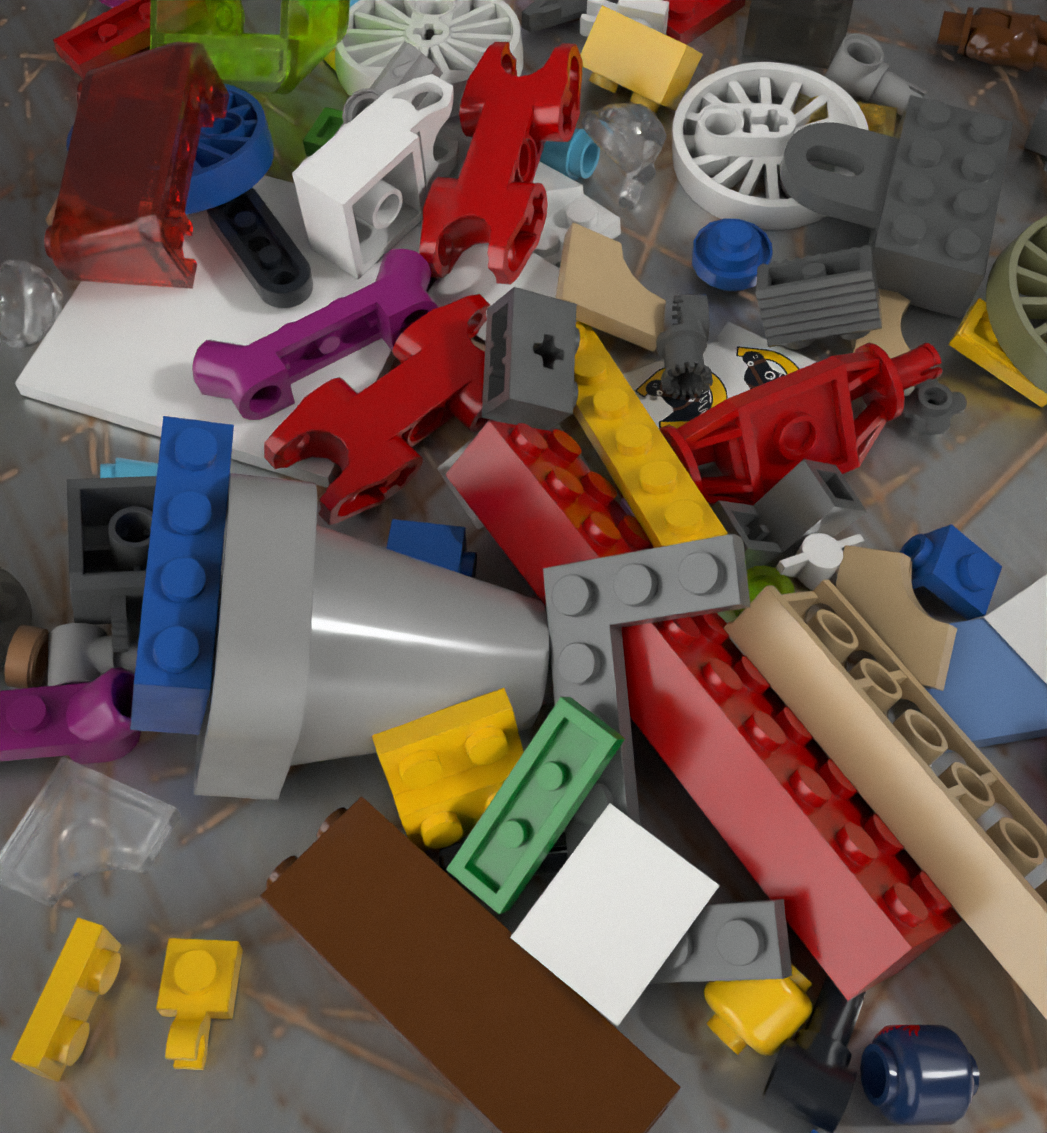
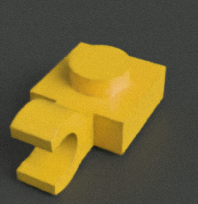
[156,938,243,1070]

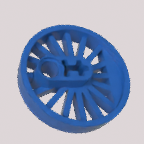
[66,80,274,218]

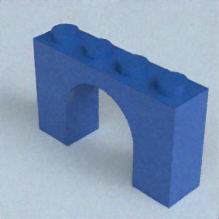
[130,416,234,735]

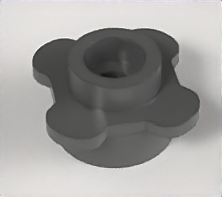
[901,378,967,435]

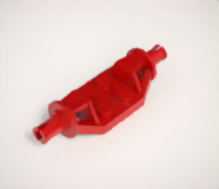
[615,342,942,505]

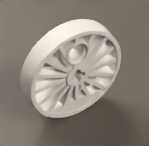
[335,0,523,117]
[672,62,869,230]

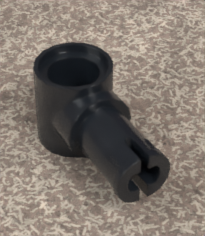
[762,976,866,1133]

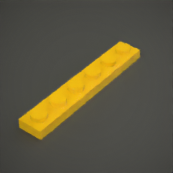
[573,321,728,548]

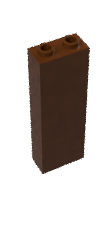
[260,796,681,1133]

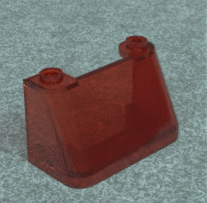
[44,42,230,289]

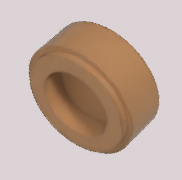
[4,625,49,689]

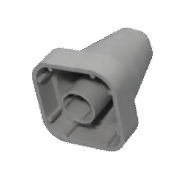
[194,473,555,800]

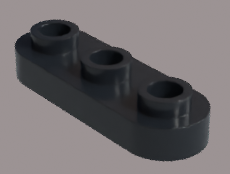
[206,188,313,308]

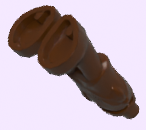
[937,7,1047,72]

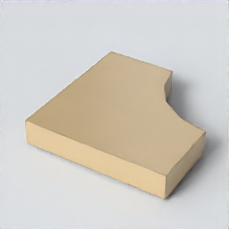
[556,222,666,352]

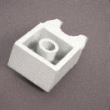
[292,74,459,279]

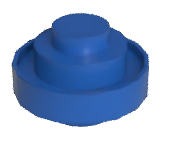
[692,218,773,291]

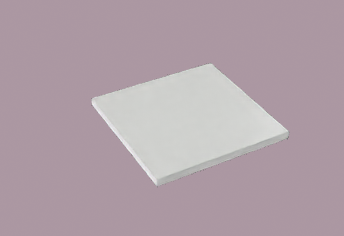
[15,175,435,488]

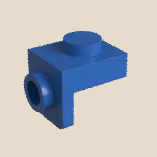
[900,524,1002,620]

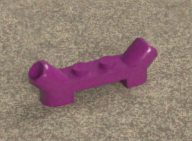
[192,248,438,420]
[0,667,142,765]

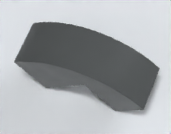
[711,459,867,576]

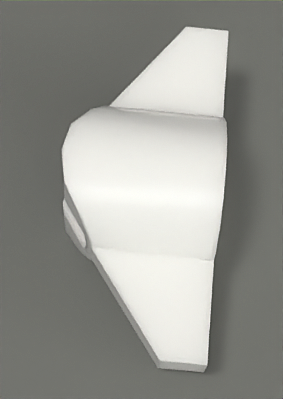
[776,533,865,591]

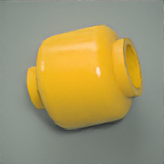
[704,964,812,1056]

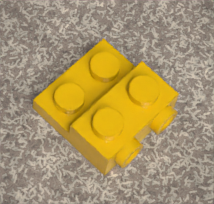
[372,688,524,852]

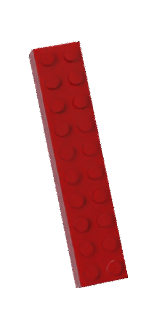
[445,420,963,1001]

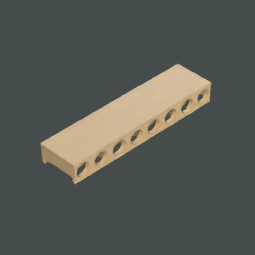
[723,579,1047,1019]

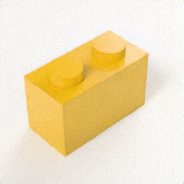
[580,5,703,114]

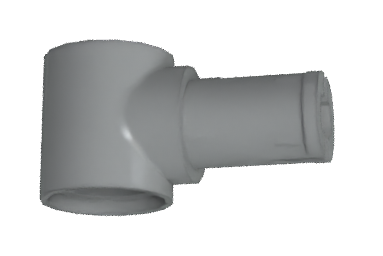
[824,33,927,116]
[48,623,139,686]

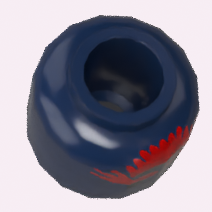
[860,1025,979,1126]

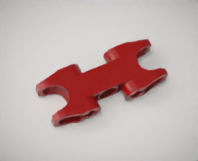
[419,42,583,285]
[264,294,494,526]

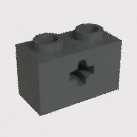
[482,287,580,430]

